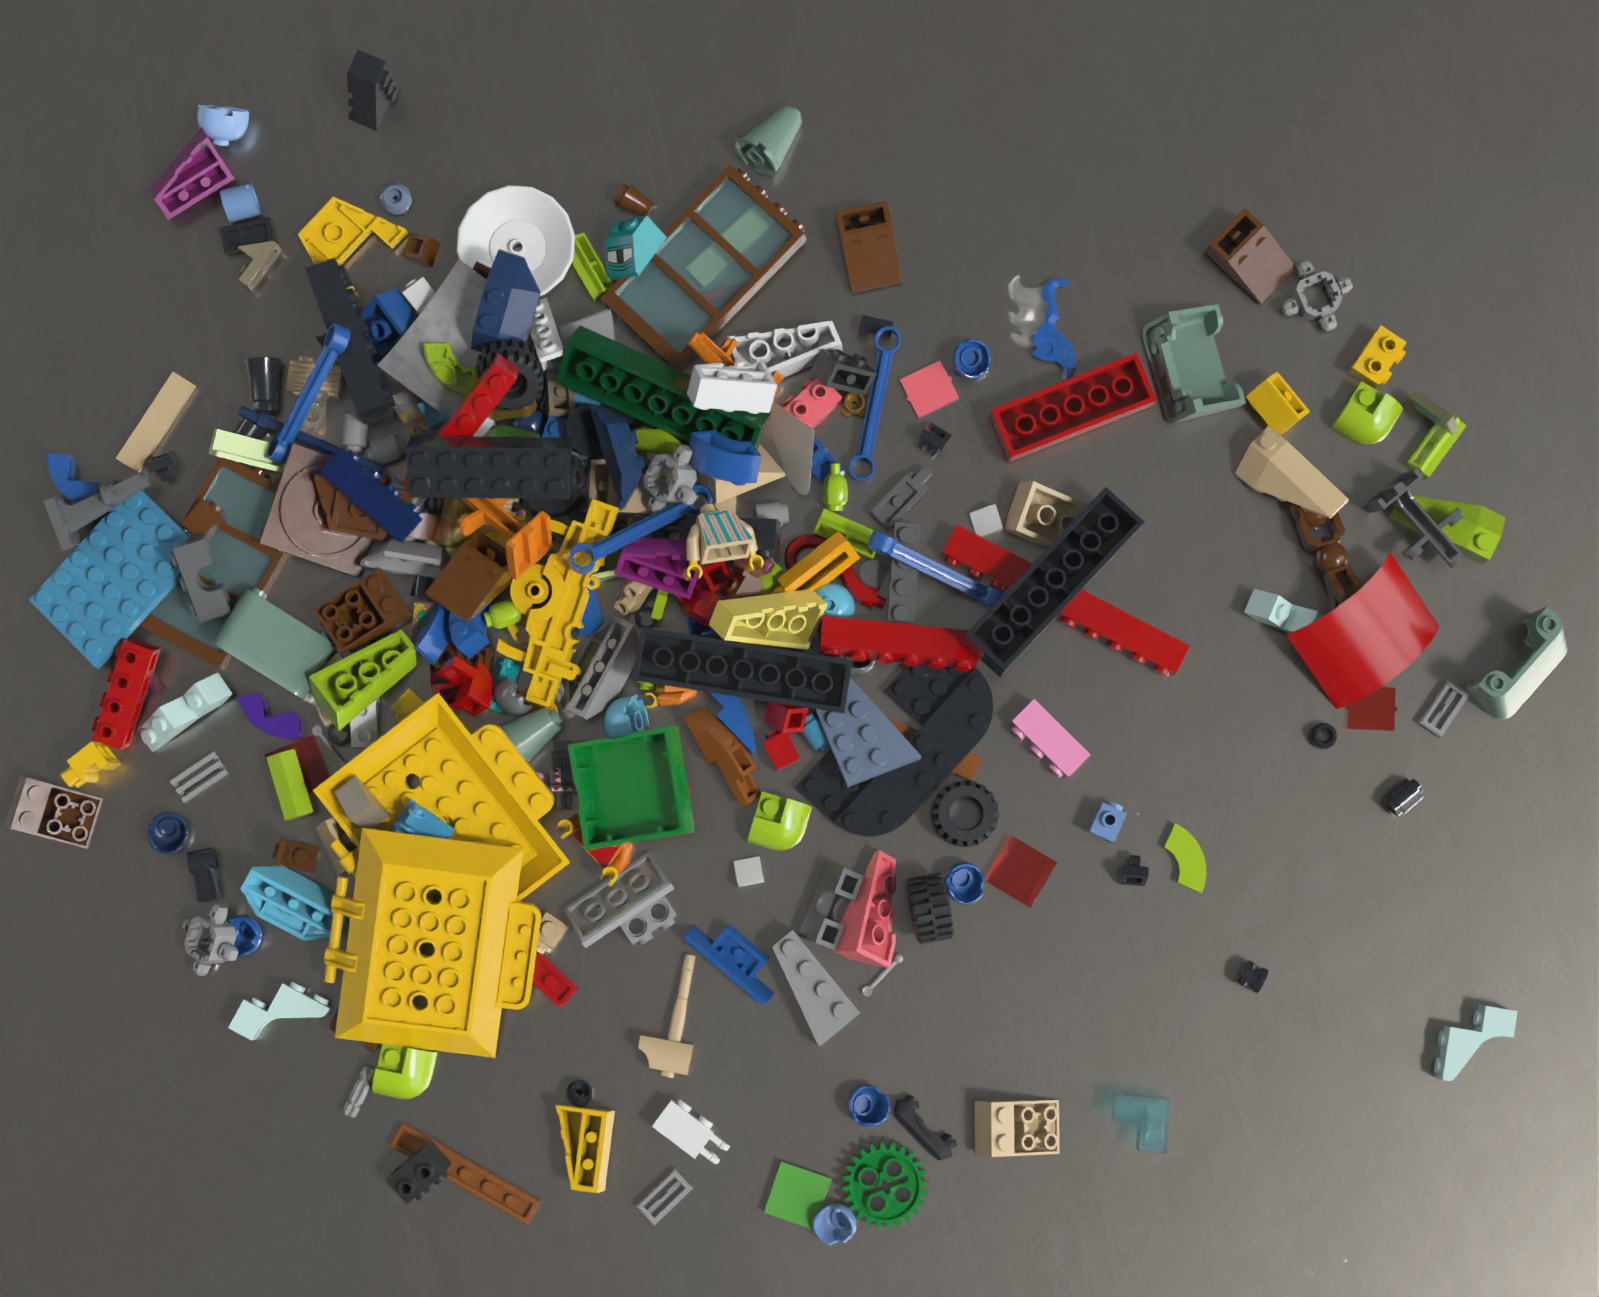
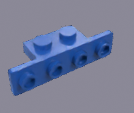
[683,924,774,1006]

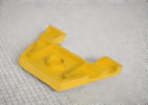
[298,197,408,291]

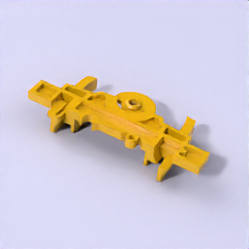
[496,499,623,708]

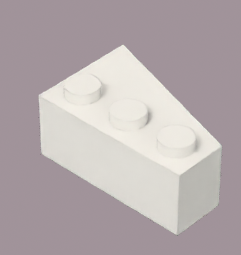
[687,358,777,414]

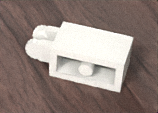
[652,1099,730,1165]

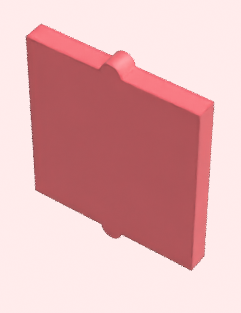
[899,360,959,418]

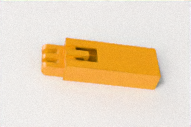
[770,531,860,594]

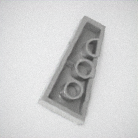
[772,930,860,1047]

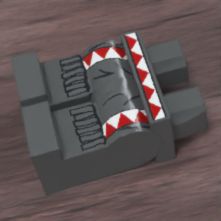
[549,740,591,809]

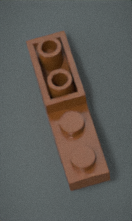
[684,707,761,807]

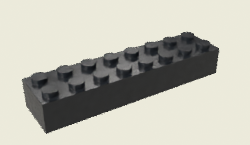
[961,487,1145,677]
[632,627,853,713]

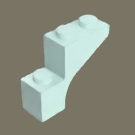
[1244,589,1323,633]
[138,673,232,752]
[228,981,333,1041]
[1434,1005,1517,1081]

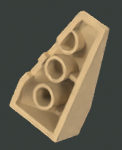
[1235,426,1349,519]

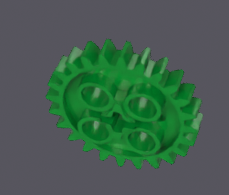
[842,1141,929,1230]

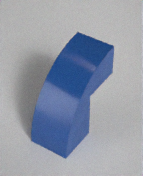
[48,453,101,503]

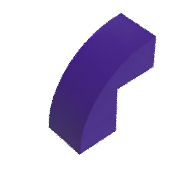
[238,692,305,740]

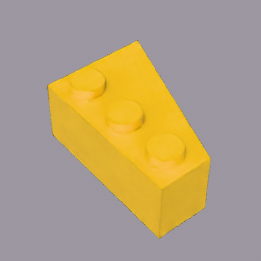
[556,1104,615,1193]

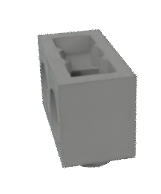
[620,895,678,946]

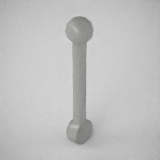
[312,726,349,769]
[862,953,903,996]

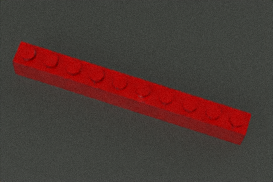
[941,525,1190,677]

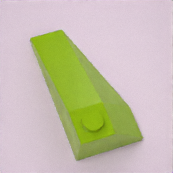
[1389,495,1506,564]

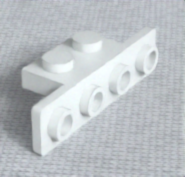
[528,298,564,370]

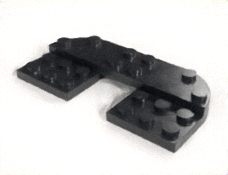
[795,664,993,837]

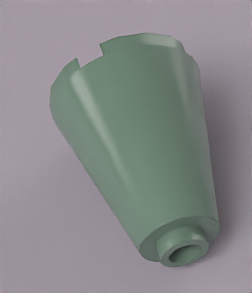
[734,106,802,177]
[498,707,563,763]

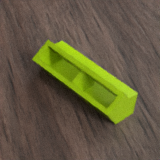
[572,232,614,303]
[1408,413,1467,479]
[814,509,876,559]
[267,749,313,821]

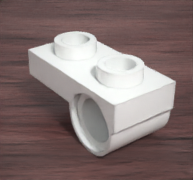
[350,698,380,747]

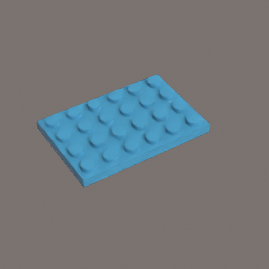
[29,490,192,669]

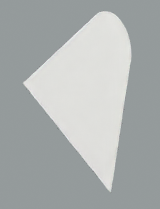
[767,401,815,495]

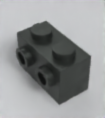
[811,349,877,396]
[385,1139,452,1204]

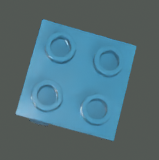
[391,799,455,839]

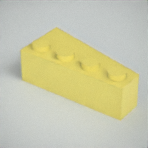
[709,589,827,650]

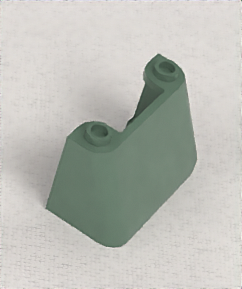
[1142,304,1246,423]
[211,587,336,700]
[1463,606,1568,720]

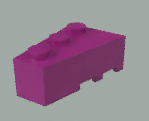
[150,127,235,220]
[614,538,703,600]

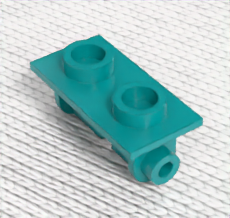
[488,656,522,714]

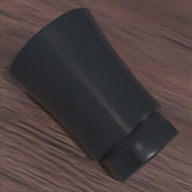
[244,357,281,413]

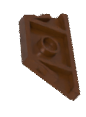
[314,474,415,540]

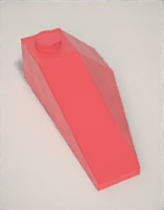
[833,850,896,968]

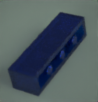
[321,449,423,544]

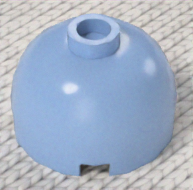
[197,105,249,146]

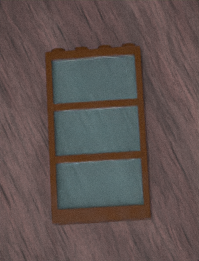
[600,165,807,371]
[140,457,290,671]

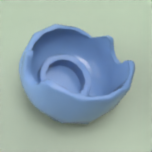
[813,1203,857,1246]

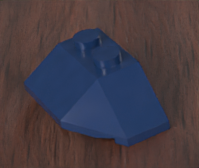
[471,249,541,352]
[590,405,646,511]

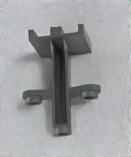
[1364,468,1463,568]
[43,471,152,551]

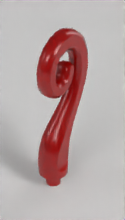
[784,534,887,609]

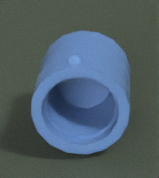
[220,182,261,223]

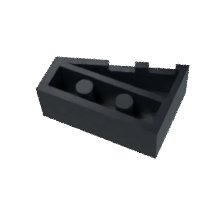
[347,50,399,131]

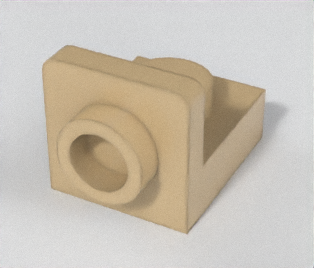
[537,912,569,954]

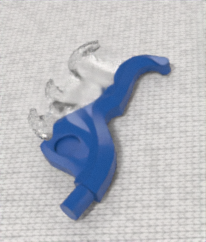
[1009,275,1076,381]

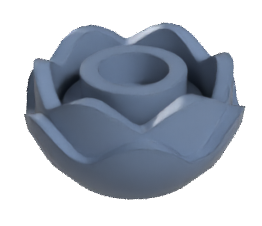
[379,183,412,215]

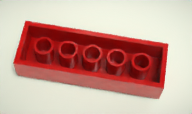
[989,353,1157,462]

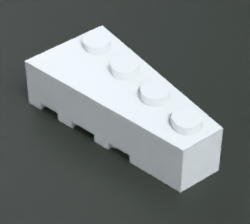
[726,321,843,377]

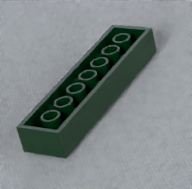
[555,325,771,451]

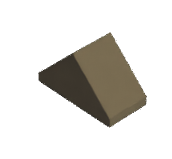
[335,775,390,829]

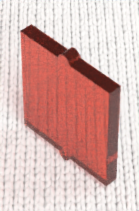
[1346,687,1398,731]

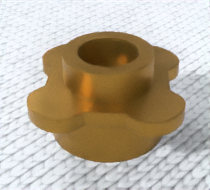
[841,391,867,417]

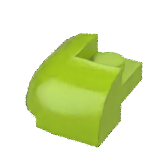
[1331,381,1403,445]
[747,791,812,851]
[372,1044,438,1099]

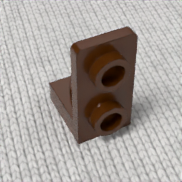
[272,839,321,873]

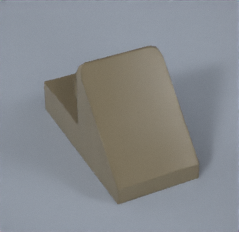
[237,241,282,291]
[542,370,575,417]

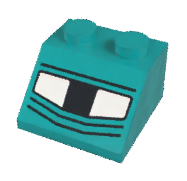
[605,215,667,280]

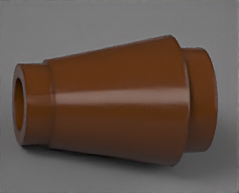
[614,183,654,216]

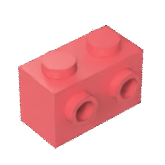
[783,377,842,429]

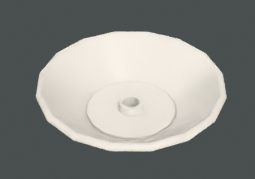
[456,185,575,296]

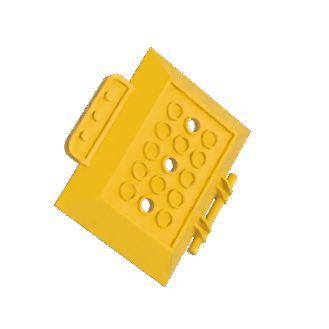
[313,693,570,903]
[324,828,541,1058]

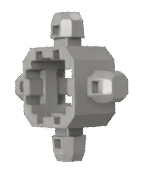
[1281,261,1353,332]
[644,445,697,512]
[182,903,238,976]

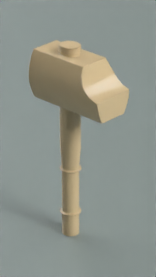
[638,954,696,1078]

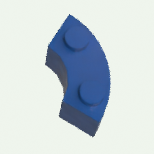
[689,430,761,486]
[449,601,494,658]

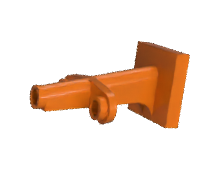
[687,331,784,404]
[457,498,553,580]

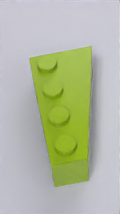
[309,629,417,731]

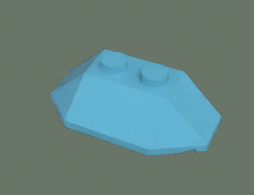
[241,866,347,940]

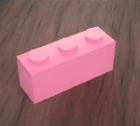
[1010,699,1091,778]

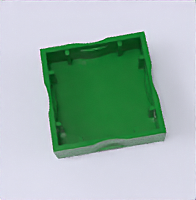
[568,726,695,850]

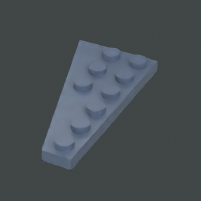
[789,637,921,787]

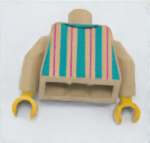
[684,504,764,581]

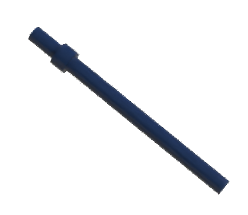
[238,406,387,477]

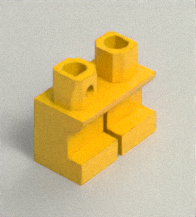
[60,741,121,788]

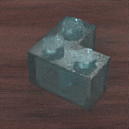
[1111,1093,1170,1153]

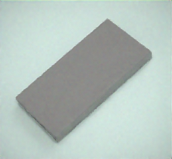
[562,851,675,948]

